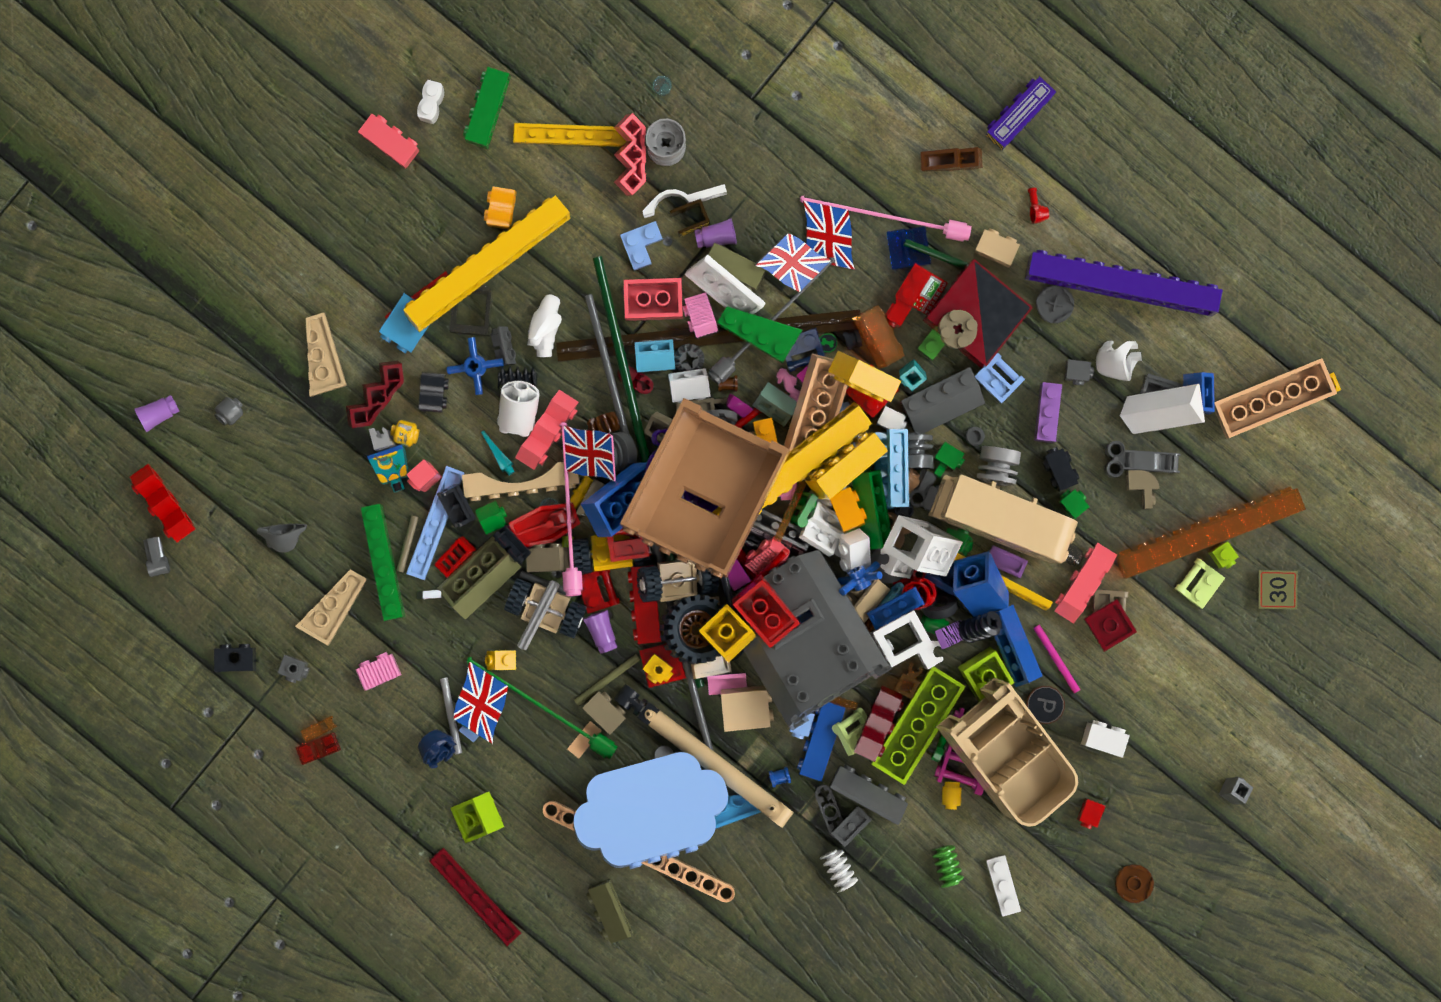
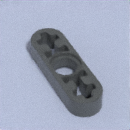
[815,784,843,838]

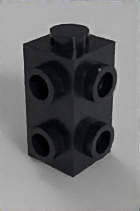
[1042,447,1079,492]

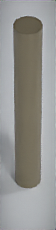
[396,515,419,573]

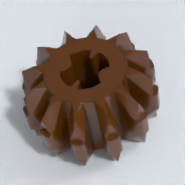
[587,412,620,433]

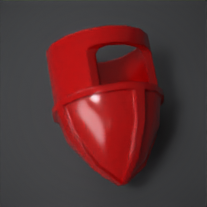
[902,578,936,610]

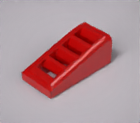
[434,536,476,578]

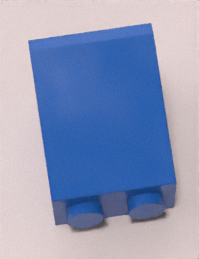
[953,551,1009,617]

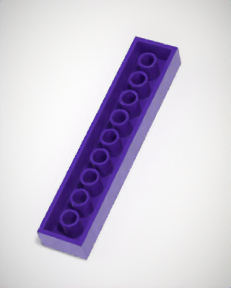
[1025,250,1223,317]

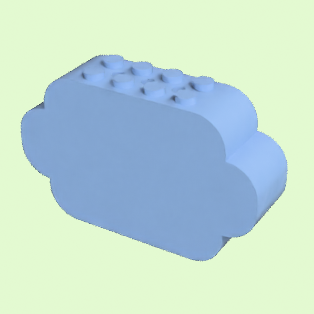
[574,752,728,869]

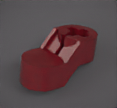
[617,366,653,394]

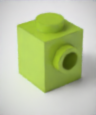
[1208,541,1239,569]

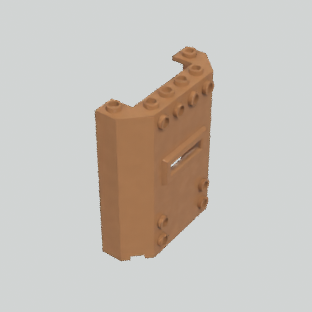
[620,398,790,578]

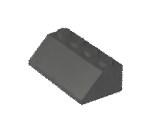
[900,367,985,433]
[829,764,908,825]

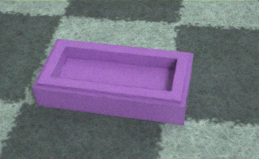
[990,545,1028,578]

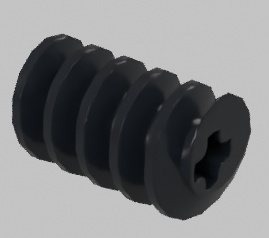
[498,366,537,390]
[958,611,1002,643]

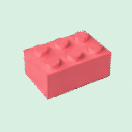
[624,278,683,321]

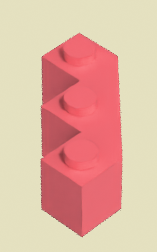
[614,113,646,196]
[515,390,579,470]
[1054,542,1117,624]

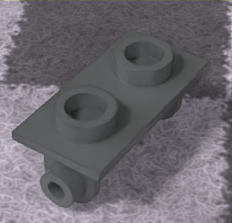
[490,327,516,367]

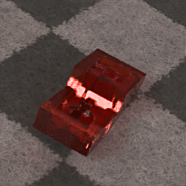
[295,732,341,765]

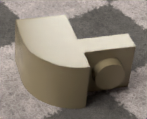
[1126,470,1160,509]

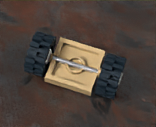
[637,560,719,602]
[504,578,587,639]

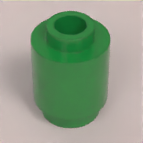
[920,615,949,635]

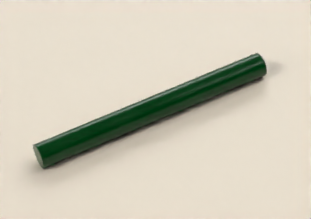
[903,239,968,269]

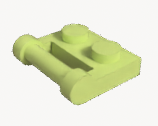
[1174,558,1225,609]
[832,708,867,756]

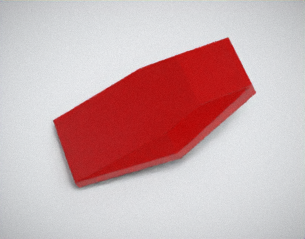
[509,502,580,547]

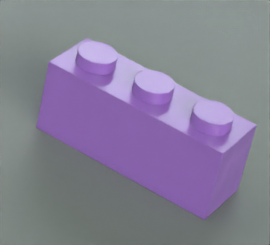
[1034,382,1062,443]

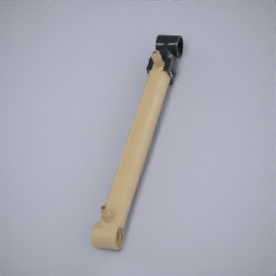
[614,684,794,828]

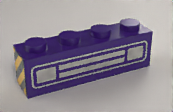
[986,76,1056,151]

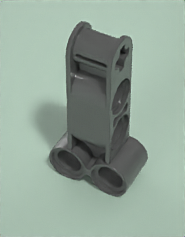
[1104,441,1181,478]

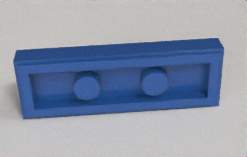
[867,587,925,630]

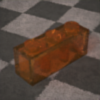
[852,305,905,369]

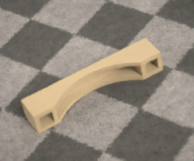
[462,462,580,502]

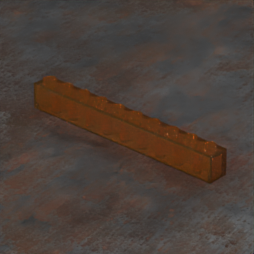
[1116,486,1306,579]

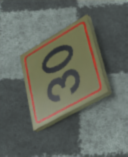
[1258,570,1298,609]

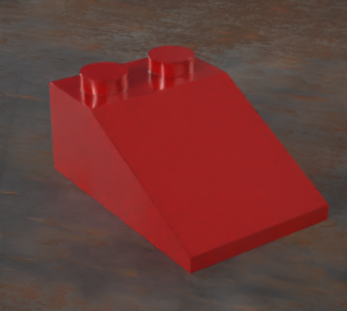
[731,575,800,648]

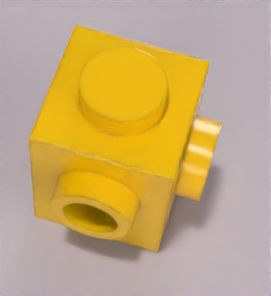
[643,654,673,684]

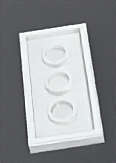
[685,255,765,314]

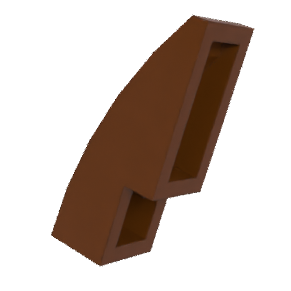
[921,147,983,171]

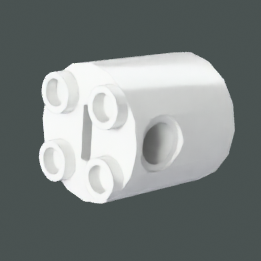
[497,381,539,437]

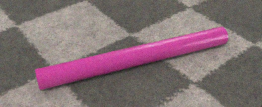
[1033,624,1081,693]

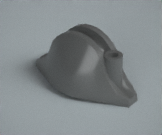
[256,523,307,553]

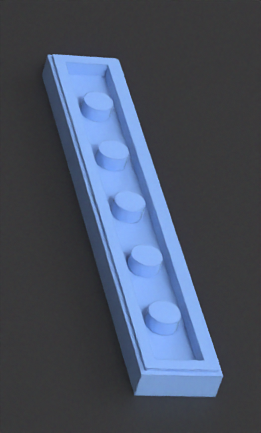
[406,466,465,580]

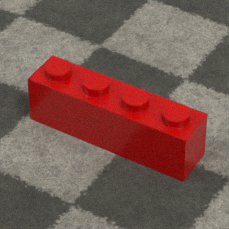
[628,565,661,644]

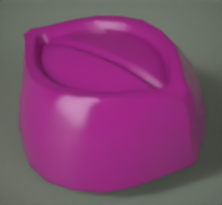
[726,393,753,418]

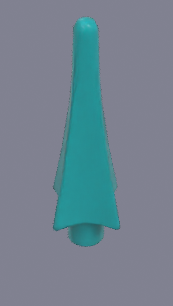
[481,431,515,476]

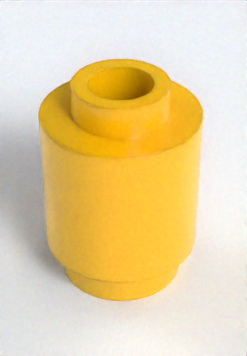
[941,781,962,810]

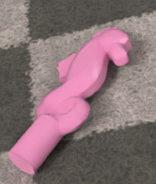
[776,368,800,401]

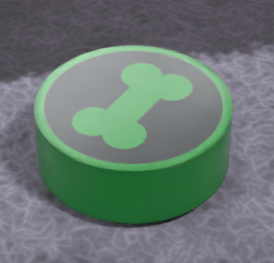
[820,333,837,353]

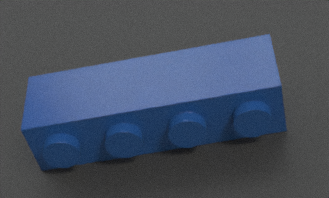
[994,605,1043,687]
[797,702,846,781]

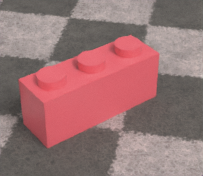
[358,114,419,169]
[406,460,442,492]

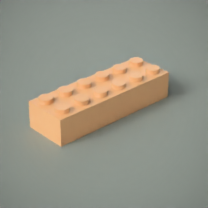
[784,353,848,474]
[1214,358,1337,439]

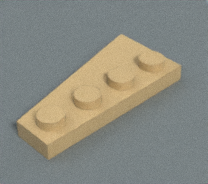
[306,313,347,397]
[295,569,368,646]

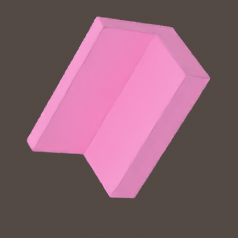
[707,673,747,695]

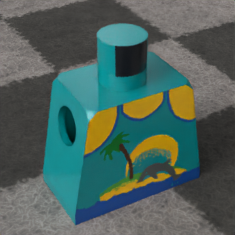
[367,444,409,493]

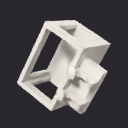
[881,515,963,579]
[870,610,943,669]

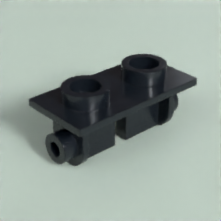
[493,525,531,565]

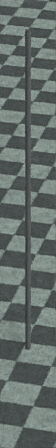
[585,294,713,750]

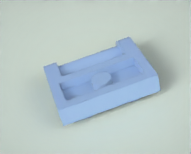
[975,353,1025,404]

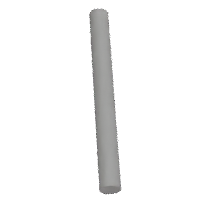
[440,677,462,754]

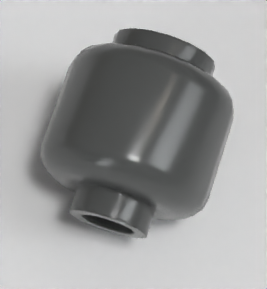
[214,397,243,426]

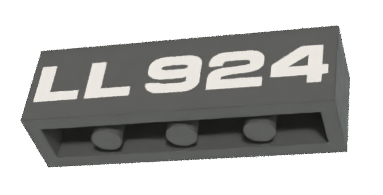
[750,509,810,556]

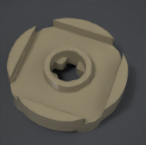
[938,310,978,349]

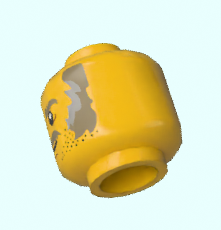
[390,420,420,447]

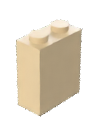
[721,685,774,732]

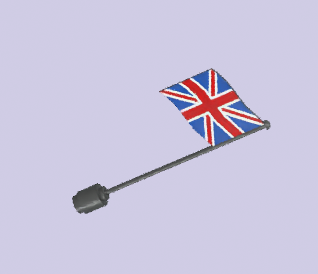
[707,233,835,385]

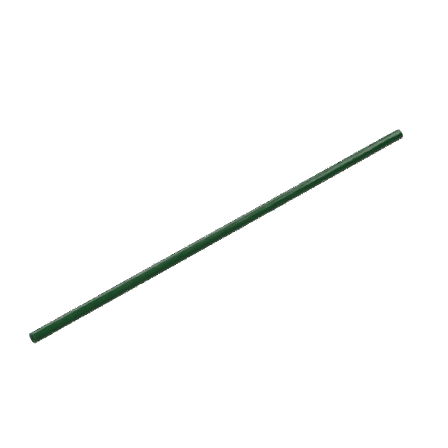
[593,256,705,688]

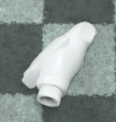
[527,294,562,357]

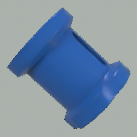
[769,766,791,788]

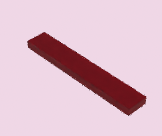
[429,848,522,946]

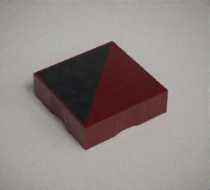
[923,259,1033,369]

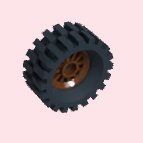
[660,595,724,664]

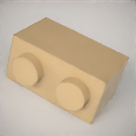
[974,229,1020,268]

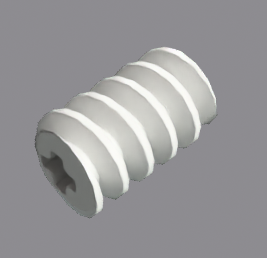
[820,850,858,893]

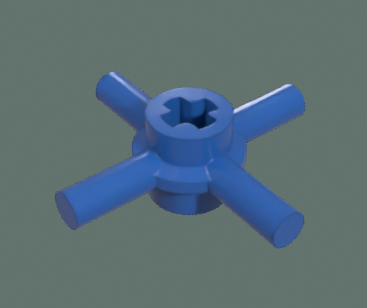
[447,337,504,395]
[838,561,882,596]

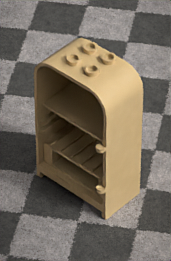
[928,475,1078,564]
[936,678,1078,827]

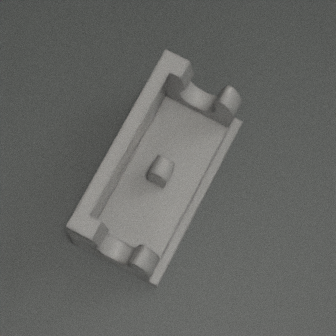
[369,428,397,452]

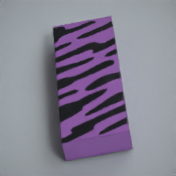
[935,620,963,649]

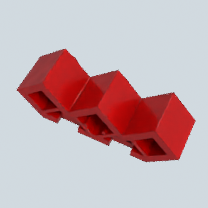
[130,464,195,542]

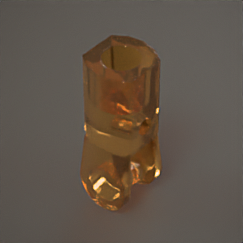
[301,716,338,742]

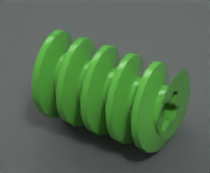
[931,845,964,888]

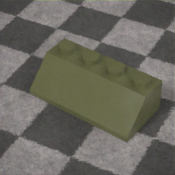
[437,536,521,620]

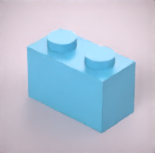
[634,339,675,372]

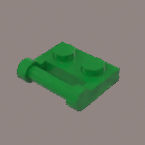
[783,490,818,527]

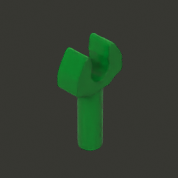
[931,734,947,762]

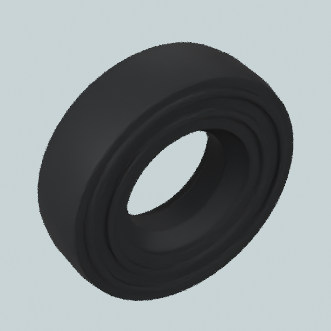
[923,592,957,619]

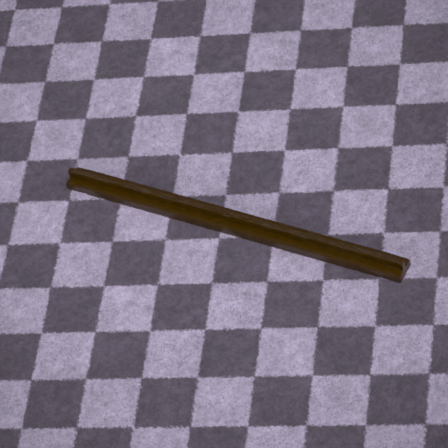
[556,309,862,362]

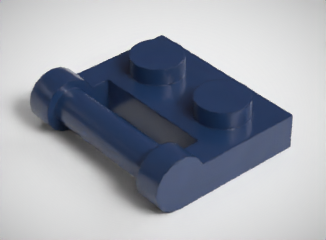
[785,328,826,372]

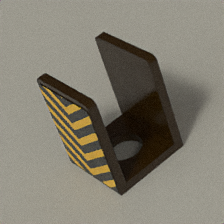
[670,199,710,237]

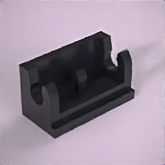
[437,484,476,528]

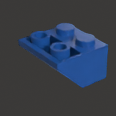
[1183,372,1215,415]

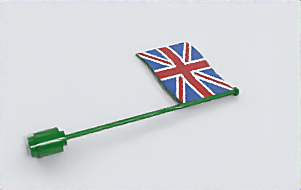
[454,657,618,759]

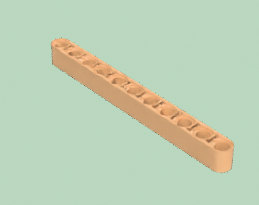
[543,801,735,902]

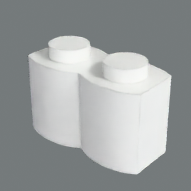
[417,80,444,124]

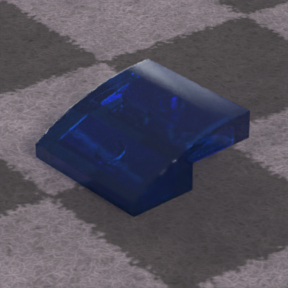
[887,226,932,270]

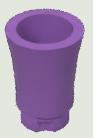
[695,218,737,248]
[135,395,180,432]
[583,610,617,654]

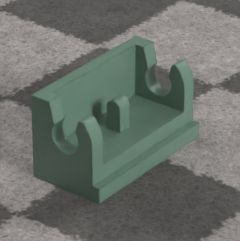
[752,382,797,427]

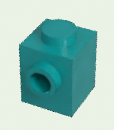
[899,359,927,391]

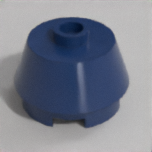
[418,729,457,768]

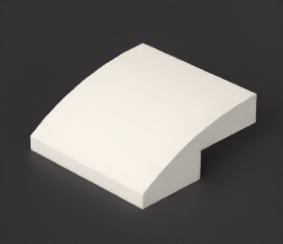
[799,502,844,557]

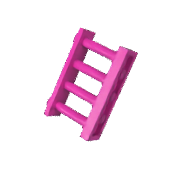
[934,707,984,796]

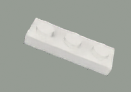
[986,855,1021,917]

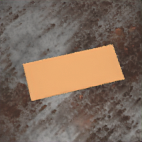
[567,721,602,758]

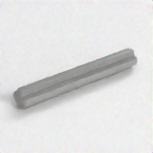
[517,580,560,650]

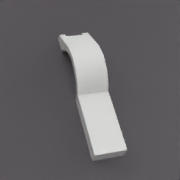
[643,184,727,218]

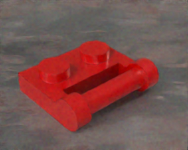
[607,528,650,562]
[581,569,620,614]

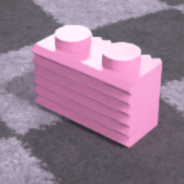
[682,292,718,338]
[356,652,402,691]

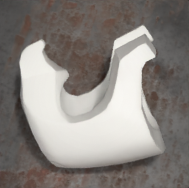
[1096,341,1142,381]

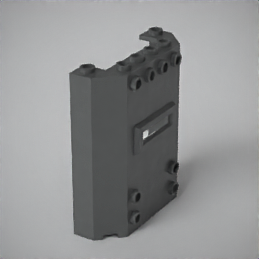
[733,550,892,730]

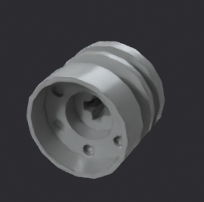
[646,118,686,166]
[976,446,1021,486]

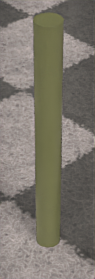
[574,654,640,706]

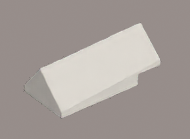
[1120,384,1205,434]

